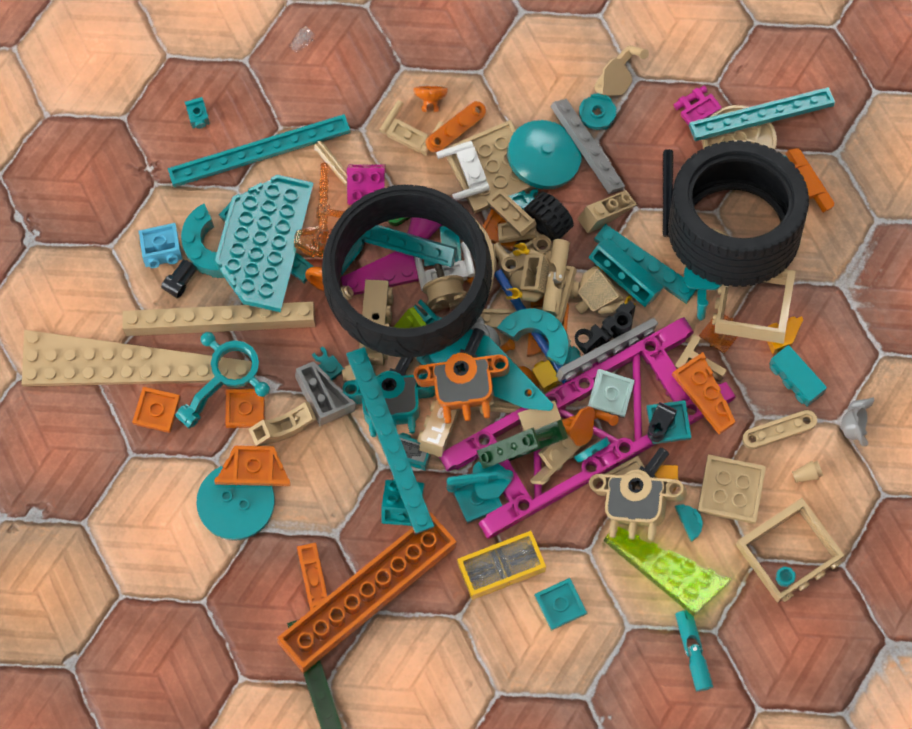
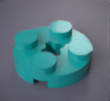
[579,93,616,130]

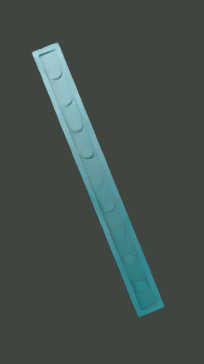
[168,114,351,187]
[346,347,434,534]

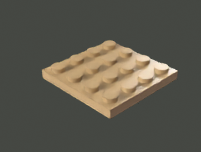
[443,120,535,214]

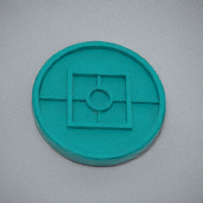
[196,466,275,540]

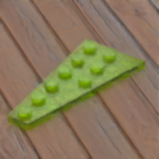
[604,526,732,616]

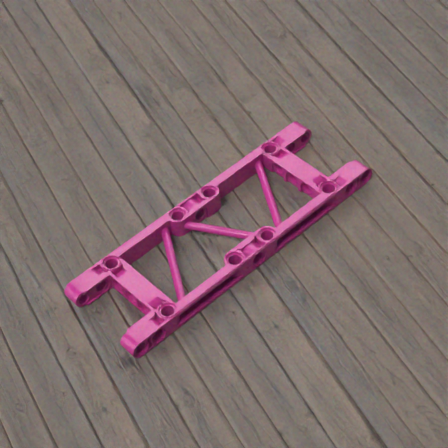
[439,317,736,539]

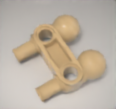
[493,232,552,292]

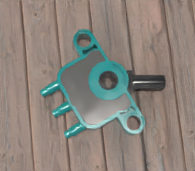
[342,357,436,437]

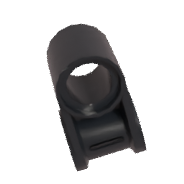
[647,402,677,442]

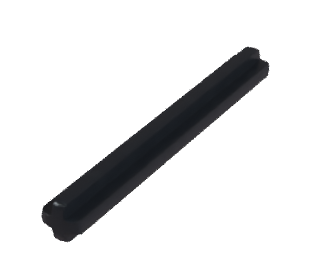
[663,149,673,237]

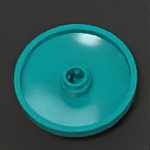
[507,120,581,189]

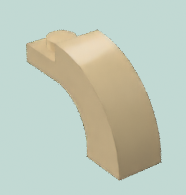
[249,402,316,446]

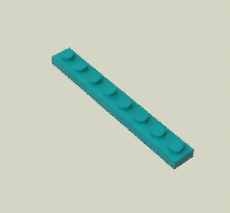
[689,87,835,141]

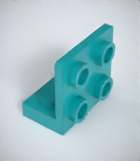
[381,480,424,526]

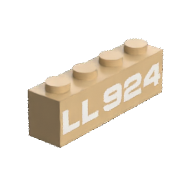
[417,400,460,458]

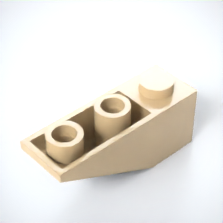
[578,190,637,233]

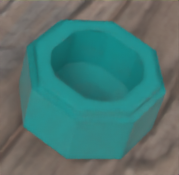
[775,566,796,587]

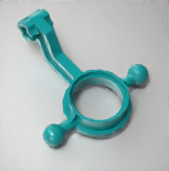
[175,332,270,429]

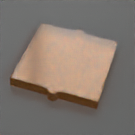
[699,312,738,354]

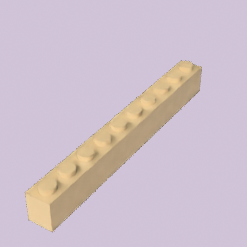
[123,302,316,336]

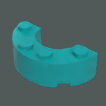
[181,203,224,278]
[497,308,571,367]

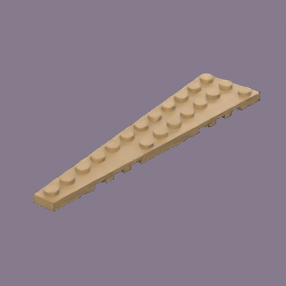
[22,330,252,386]

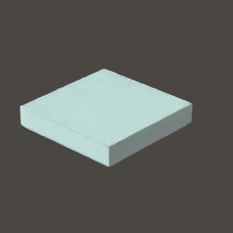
[588,369,635,417]

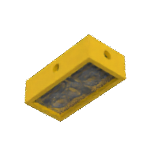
[457,531,546,600]

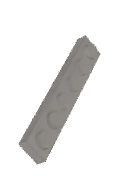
[550,99,625,194]
[556,318,658,382]

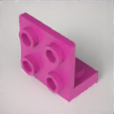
[347,164,386,205]

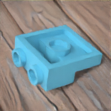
[139,223,182,268]

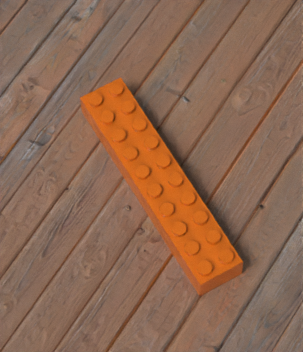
[277,513,457,673]

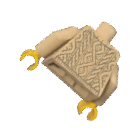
[506,243,549,302]
[575,266,636,315]

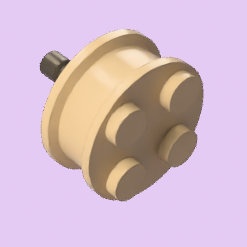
[423,263,467,312]

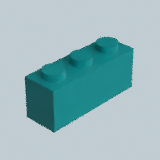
[769,345,827,407]

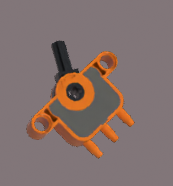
[414,328,510,424]

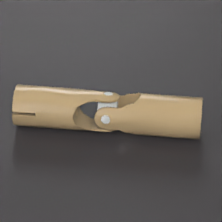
[542,239,570,317]

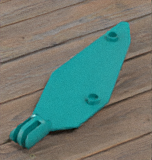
[413,299,554,411]

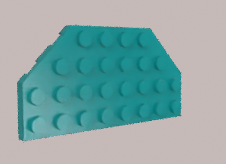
[215,174,313,313]

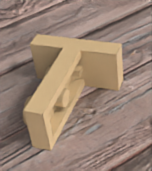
[675,335,727,382]

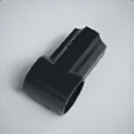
[161,259,197,299]

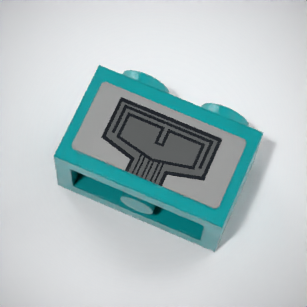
[399,433,431,471]

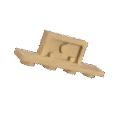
[530,435,593,485]

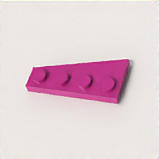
[341,251,419,295]

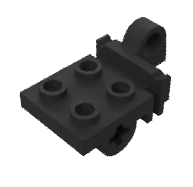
[575,301,635,354]

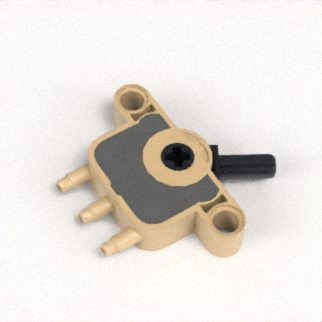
[589,448,687,541]

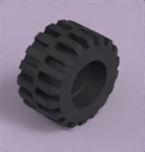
[524,192,574,241]

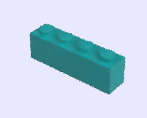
[588,238,664,307]

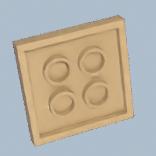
[697,455,766,524]

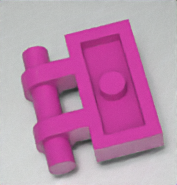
[673,86,722,126]

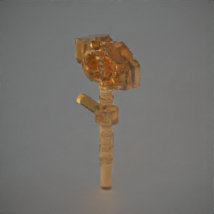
[294,162,345,258]

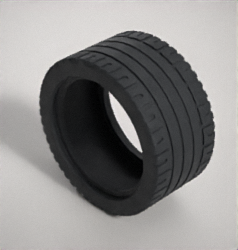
[668,140,809,287]

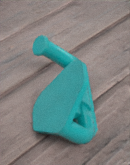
[684,267,722,321]
[446,461,514,500]

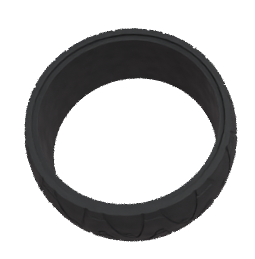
[322,185,492,358]

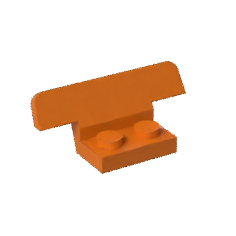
[785,148,834,213]

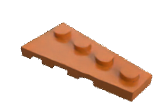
[672,352,736,435]

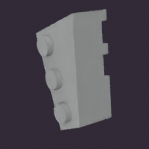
[295,361,356,426]

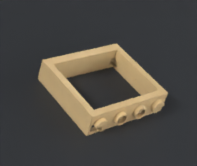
[712,269,796,344]
[736,498,845,603]

